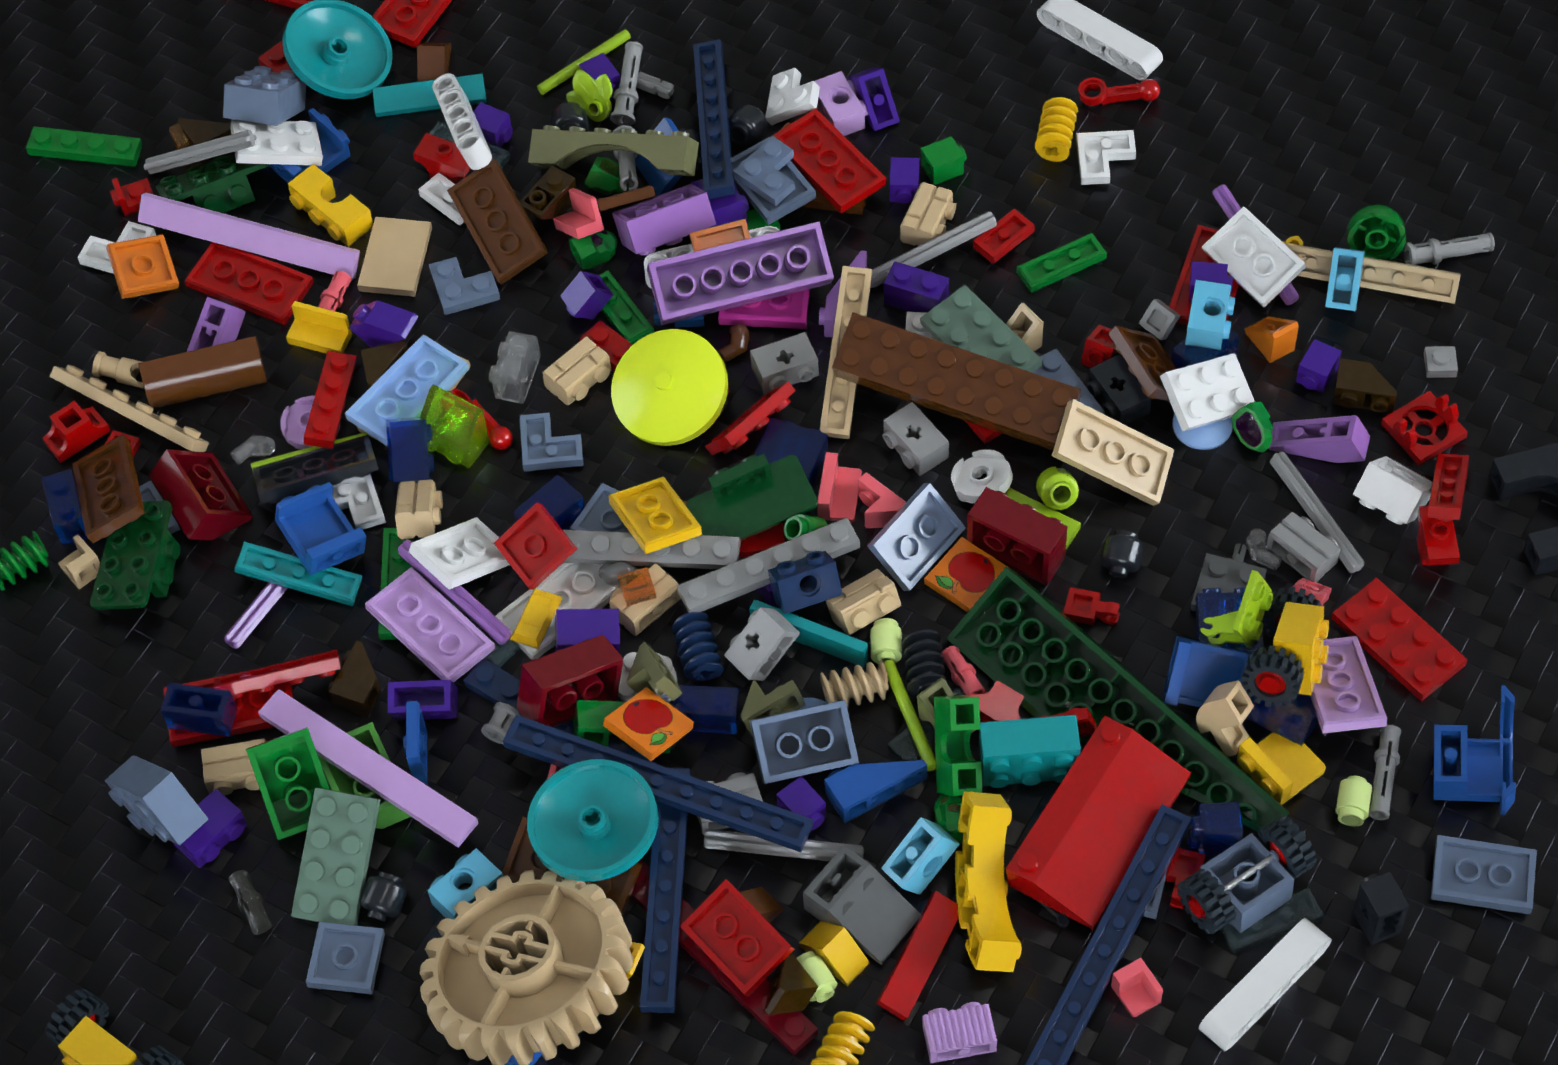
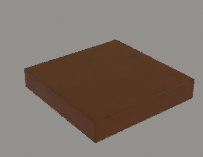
[596,185,655,212]

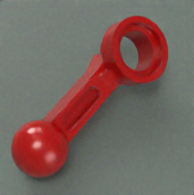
[1078,77,1160,106]
[441,388,513,450]

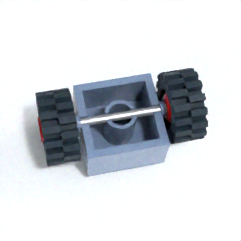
[1177,816,1316,934]

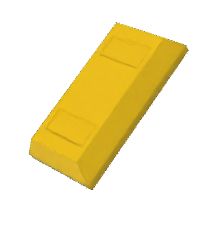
[510,588,563,649]

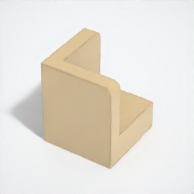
[59,534,100,589]

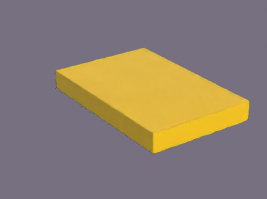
[608,477,702,554]

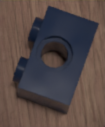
[768,551,843,614]

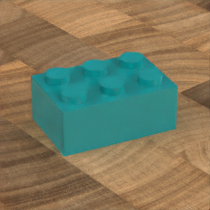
[978,715,1081,788]

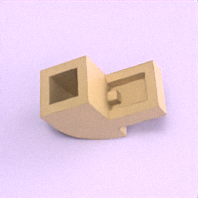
[1196,680,1254,756]

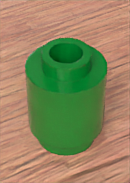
[784,514,828,540]

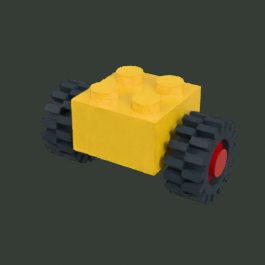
[1241,587,1329,707]
[46,988,184,1065]

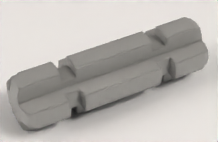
[636,71,674,99]

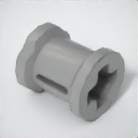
[481,702,521,744]

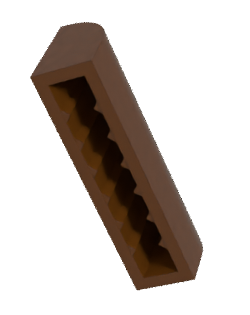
[138,336,267,409]

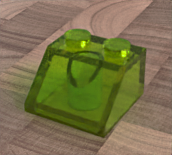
[417,384,490,468]

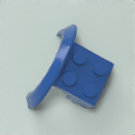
[1433,685,1516,815]

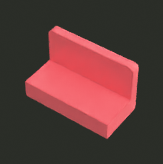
[553,188,604,239]
[817,452,862,523]

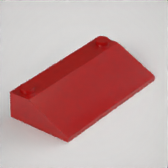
[1006,716,1191,930]

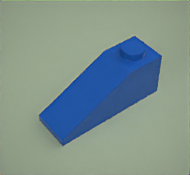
[824,760,927,824]

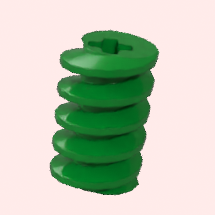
[0,530,49,591]

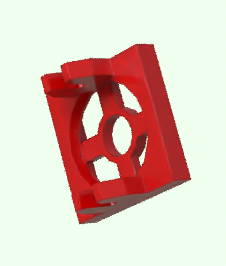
[1381,391,1468,466]

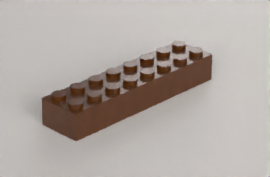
[832,312,1081,451]

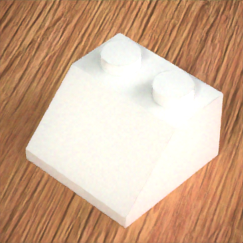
[1353,456,1433,525]

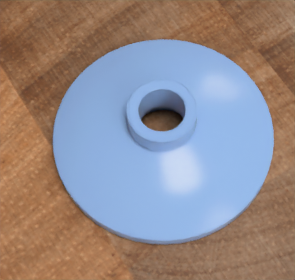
[1173,414,1233,450]

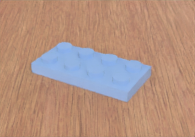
[345,334,469,449]

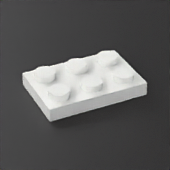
[230,119,323,166]
[1202,206,1306,308]
[1160,353,1255,432]
[408,517,510,590]

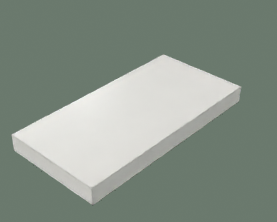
[495,563,627,660]

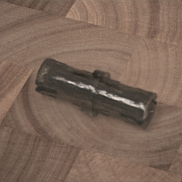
[228,870,272,935]

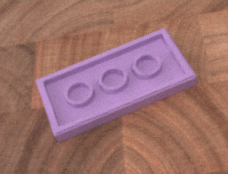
[365,567,495,683]
[1310,636,1387,733]

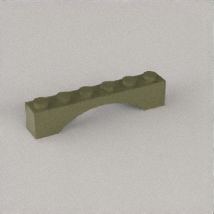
[528,125,699,176]

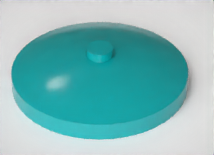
[282,0,393,99]
[527,759,659,882]

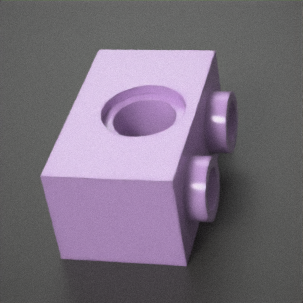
[814,71,868,136]

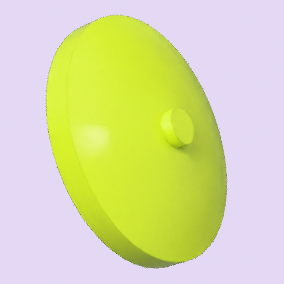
[611,329,728,446]

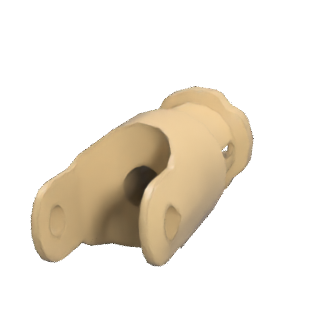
[92,351,144,389]

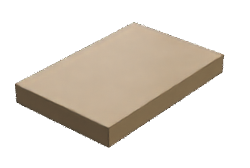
[357,217,432,297]

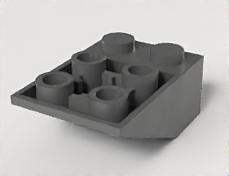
[803,846,921,965]

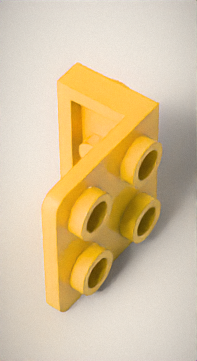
[1236,726,1326,805]

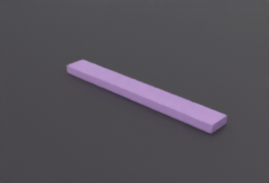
[138,192,360,280]
[258,689,479,848]

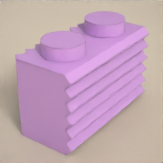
[922,1002,997,1064]

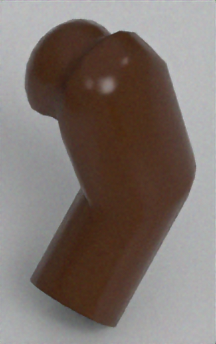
[717,324,750,363]

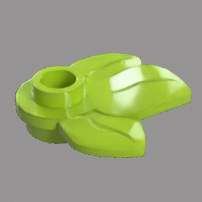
[566,69,613,122]

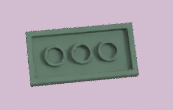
[920,285,1042,373]
[291,788,381,926]

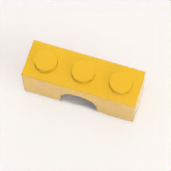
[288,164,373,247]

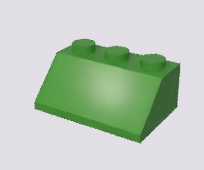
[318,722,411,829]

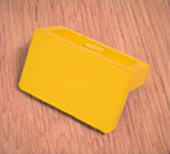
[286,301,352,354]

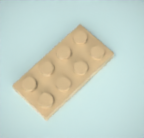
[1052,399,1174,506]

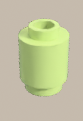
[870,618,902,664]
[1336,776,1372,826]
[796,951,837,1003]

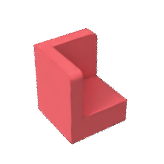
[1111,958,1163,1017]

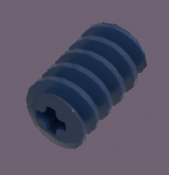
[672,612,724,682]

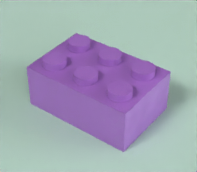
[612,184,717,256]

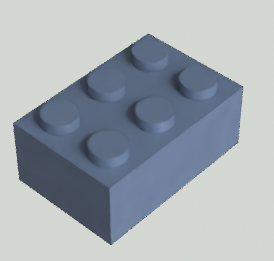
[223,66,306,126]
[749,700,859,784]
[105,755,208,846]

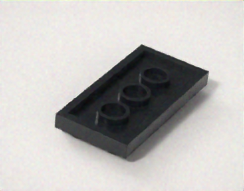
[252,435,378,504]

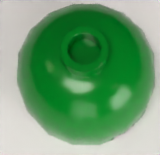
[1347,204,1406,260]

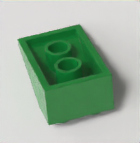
[246,727,330,840]

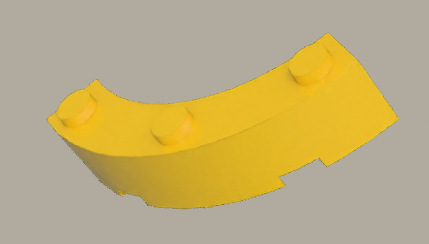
[955,791,1022,972]

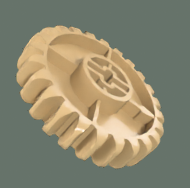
[420,870,633,1065]

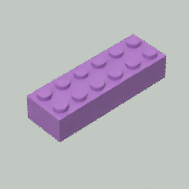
[647,222,834,325]

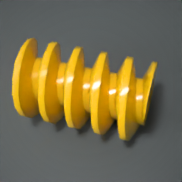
[1035,97,1078,162]
[811,1011,875,1065]

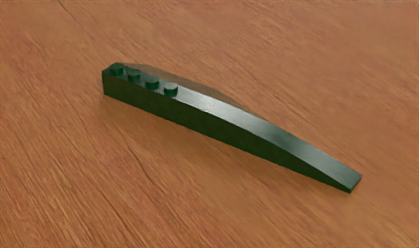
[946,567,1290,832]

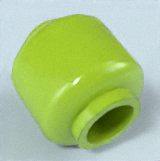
[1036,466,1079,510]

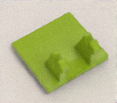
[1200,570,1273,649]

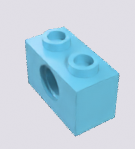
[1325,247,1365,311]
[1185,280,1235,350]
[881,817,960,895]
[428,848,503,920]

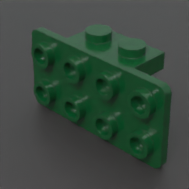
[155,154,271,213]
[686,454,818,541]
[90,501,180,610]

